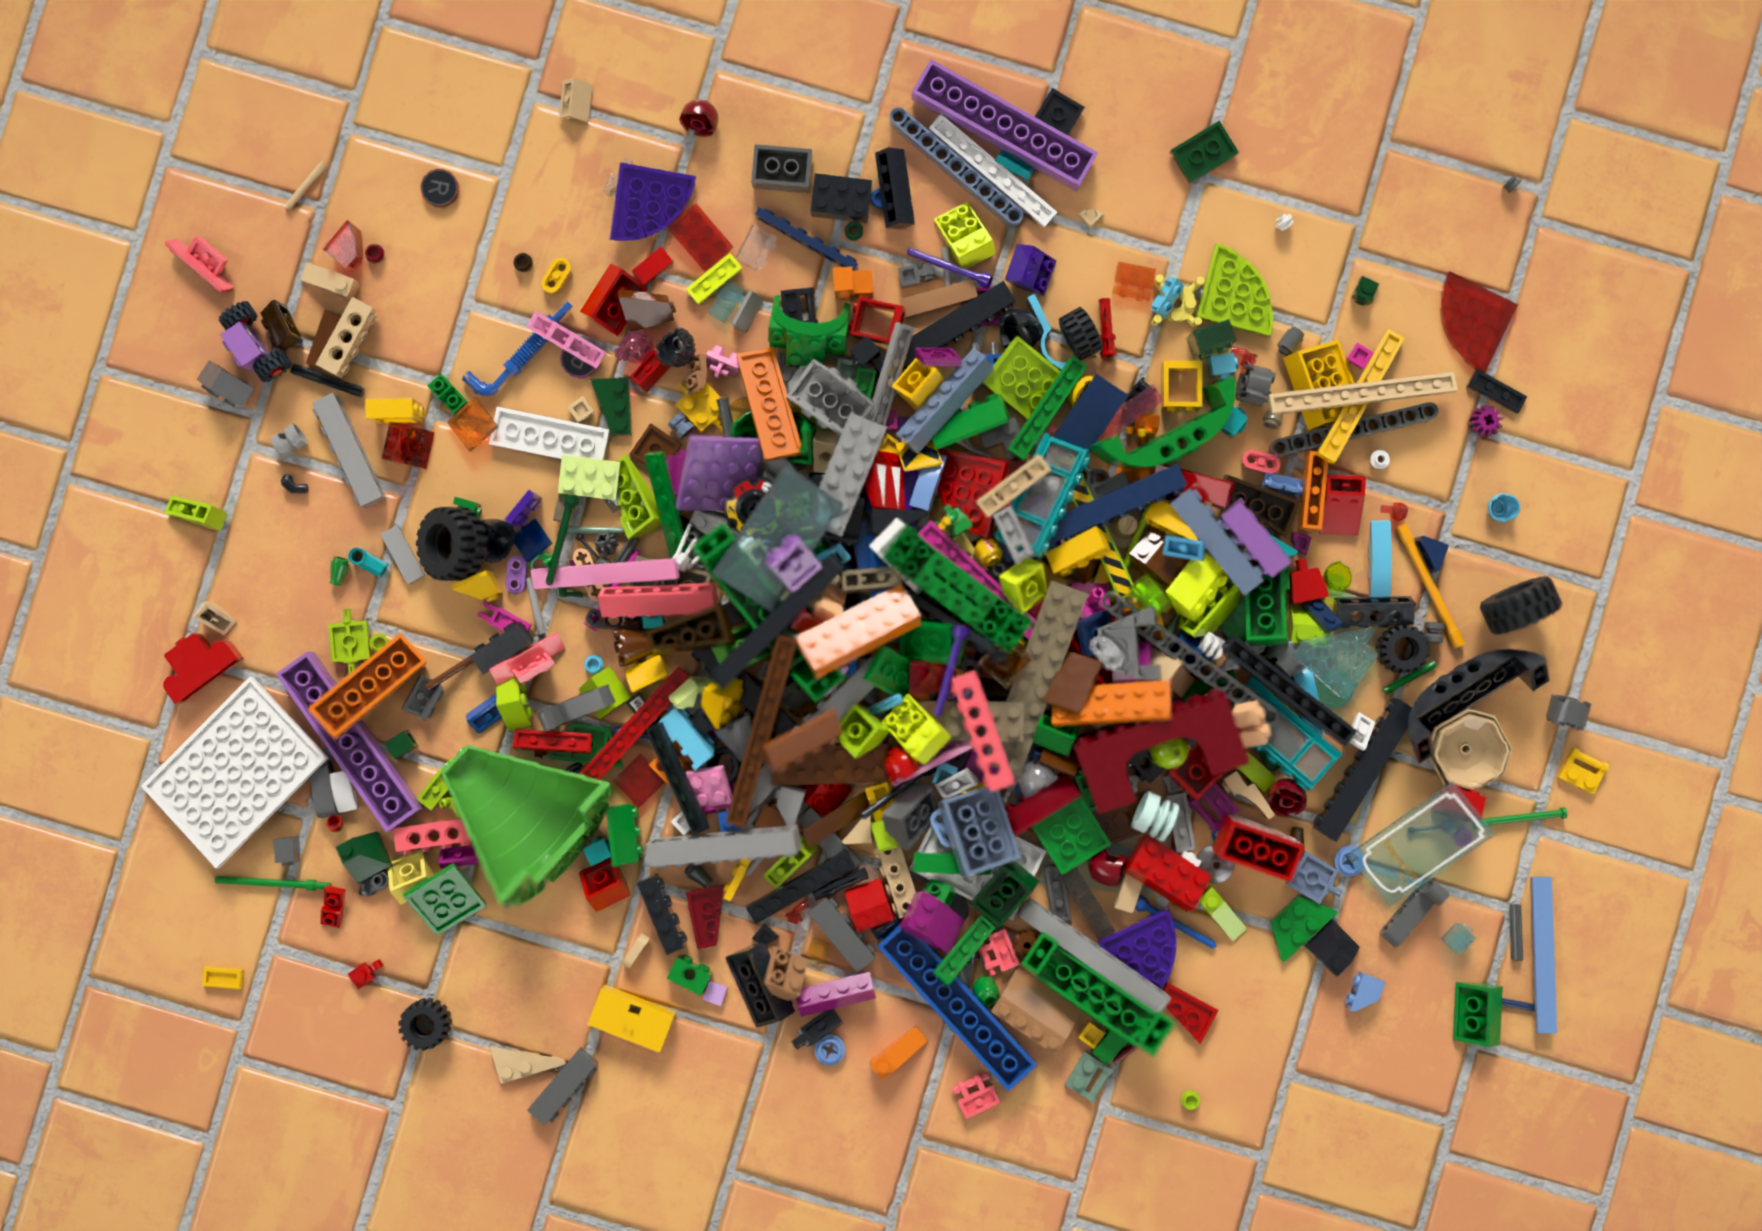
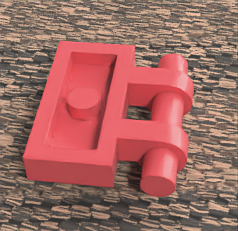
[977,928,1020,976]
[952,1071,1001,1119]

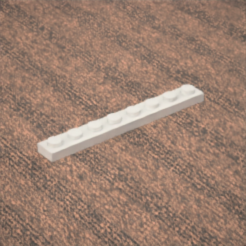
[929,114,1057,228]

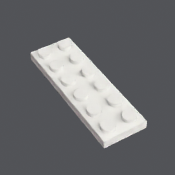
[489,407,610,460]

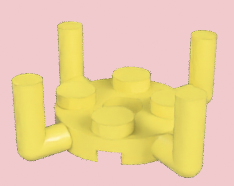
[1151,274,1204,328]

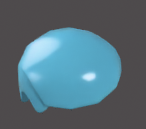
[1487,493,1520,523]

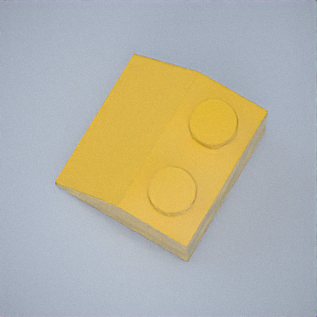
[625,653,671,692]

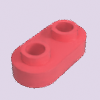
[1241,450,1281,473]

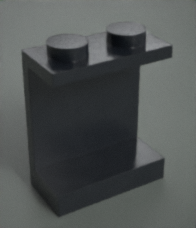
[821,495,866,546]

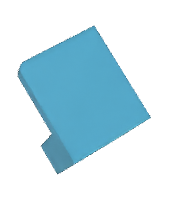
[931,762,958,784]

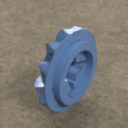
[1333,845,1364,877]
[814,1034,845,1066]

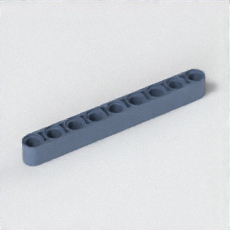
[890,107,1023,228]

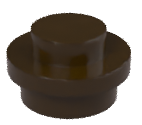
[513,253,533,272]

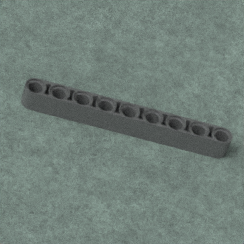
[1268,402,1439,458]

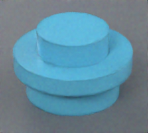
[584,655,604,674]

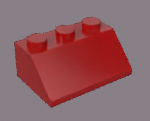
[580,263,648,336]

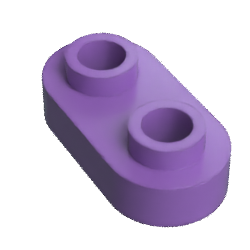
[506,556,528,594]

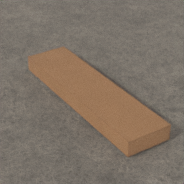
[900,279,978,319]

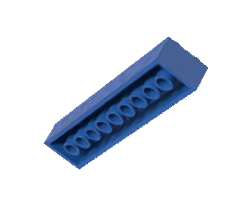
[877,921,1037,1092]

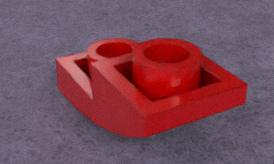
[320,885,346,928]

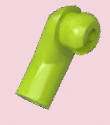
[439,796,462,819]

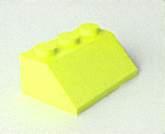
[1166,552,1229,621]

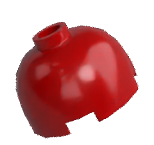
[884,746,924,783]

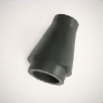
[684,863,713,888]

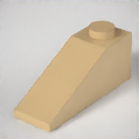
[300,263,361,300]

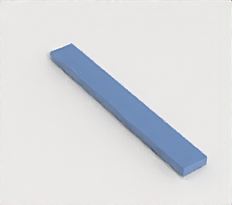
[1530,877,1557,1033]

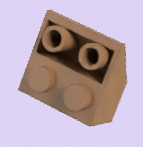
[764,946,808,1001]

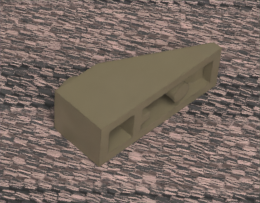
[841,567,902,594]

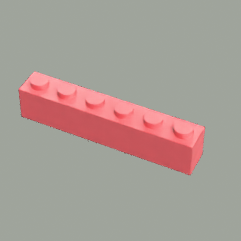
[598,583,719,618]

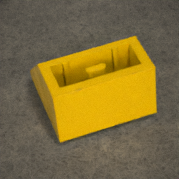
[701,677,743,730]

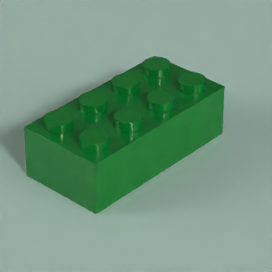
[1245,565,1289,646]

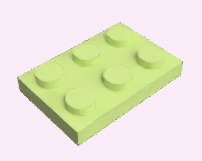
[558,455,620,500]

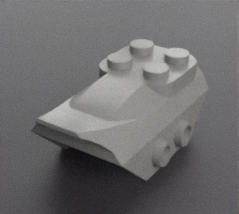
[786,359,875,436]

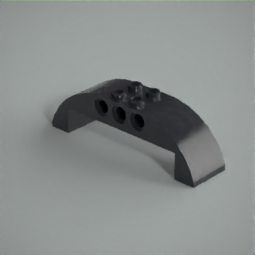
[1408,649,1550,764]

